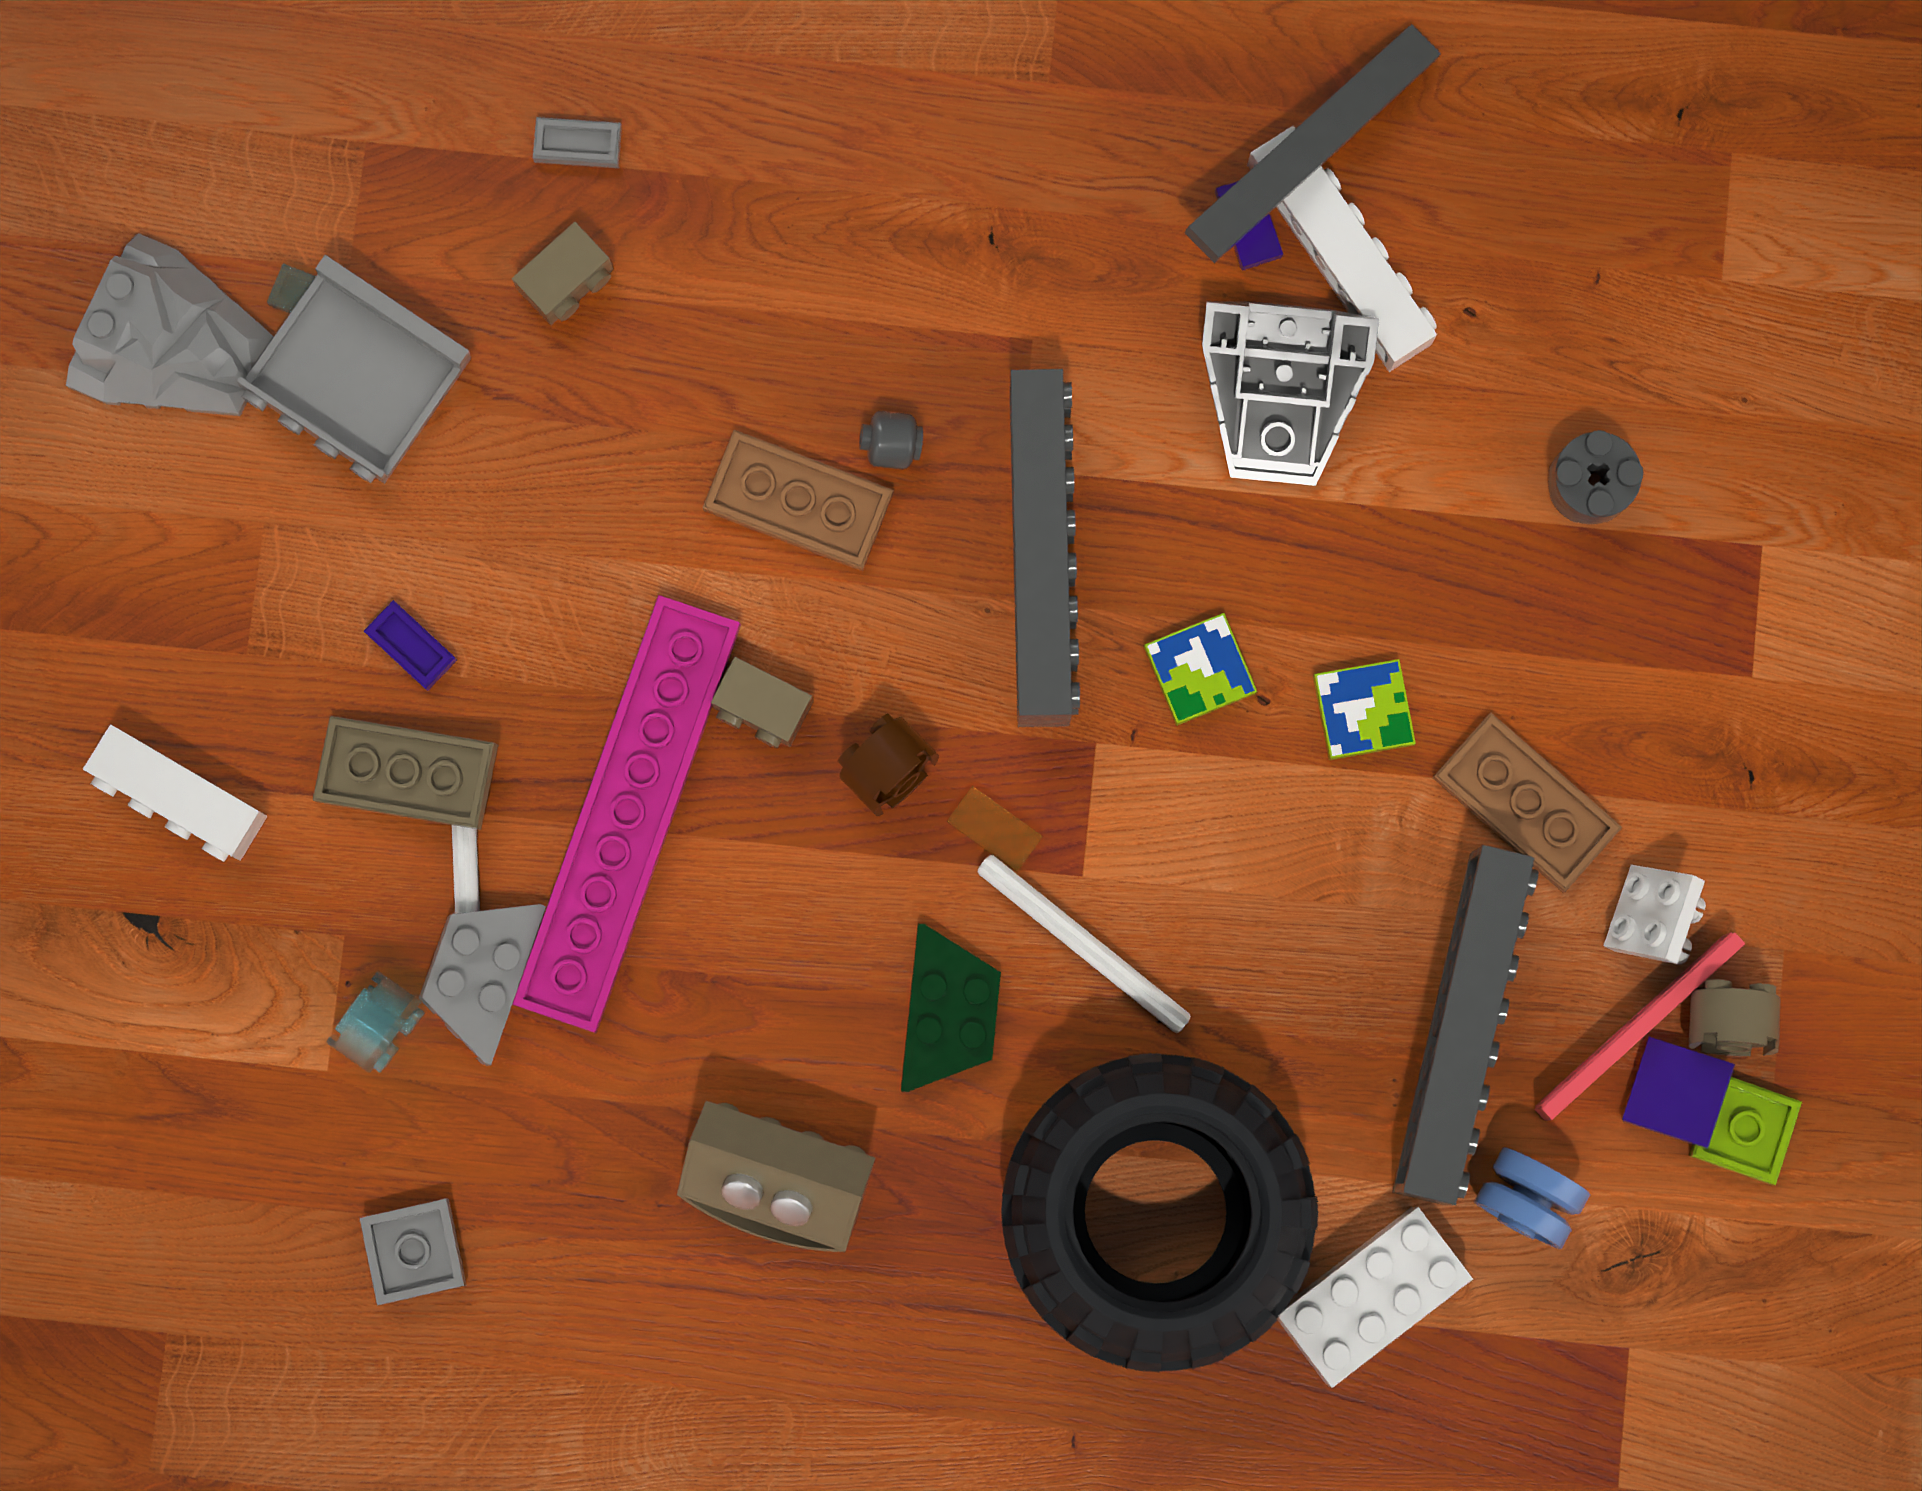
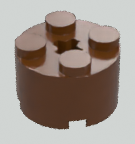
[838,714,939,816]

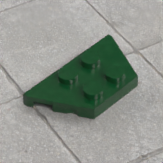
[901,923,1001,1092]

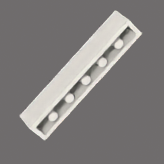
[1247,126,1437,372]

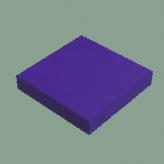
[1622,1037,1735,1149]

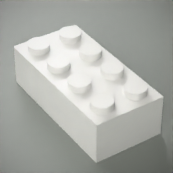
[1277,1207,1473,1388]

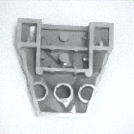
[66,233,274,416]

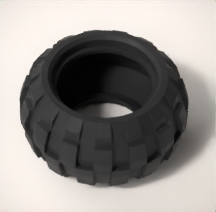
[1001,1053,1318,1372]

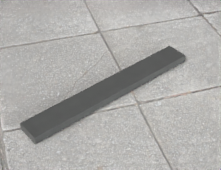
[1184,24,1441,263]

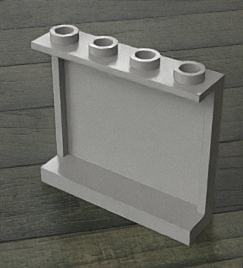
[237,255,471,484]

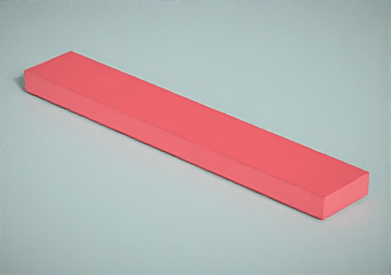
[1534,932,1745,1121]

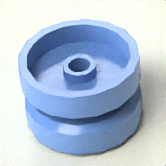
[1474,1147,1591,1249]

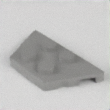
[419,904,546,1066]

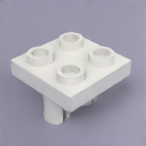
[1603,865,1706,965]

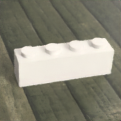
[83,724,268,862]

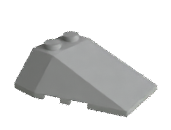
[1202,301,1379,486]

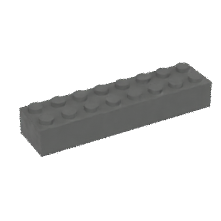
[1009,369,1080,727]
[1392,845,1539,1205]

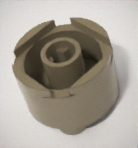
[1689,980,1781,1056]

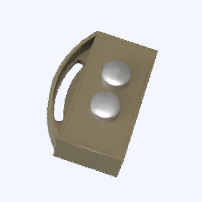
[677,1101,876,1252]

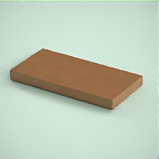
[703,430,894,571]
[1433,713,1622,893]

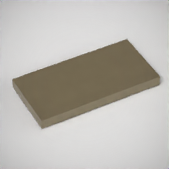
[313,716,498,830]

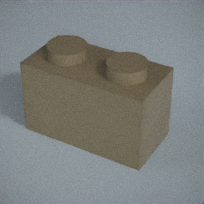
[511,222,613,325]
[711,657,814,749]

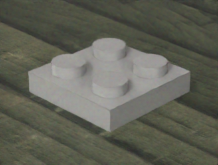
[360,1199,466,1305]

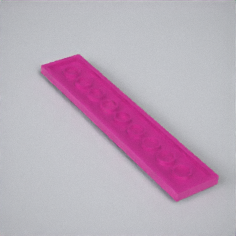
[513,595,741,1034]

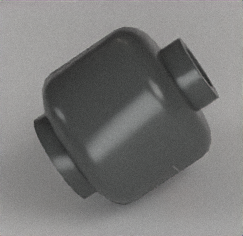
[859,411,923,470]

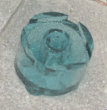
[326,971,425,1074]

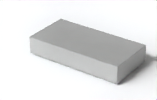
[533,117,622,168]

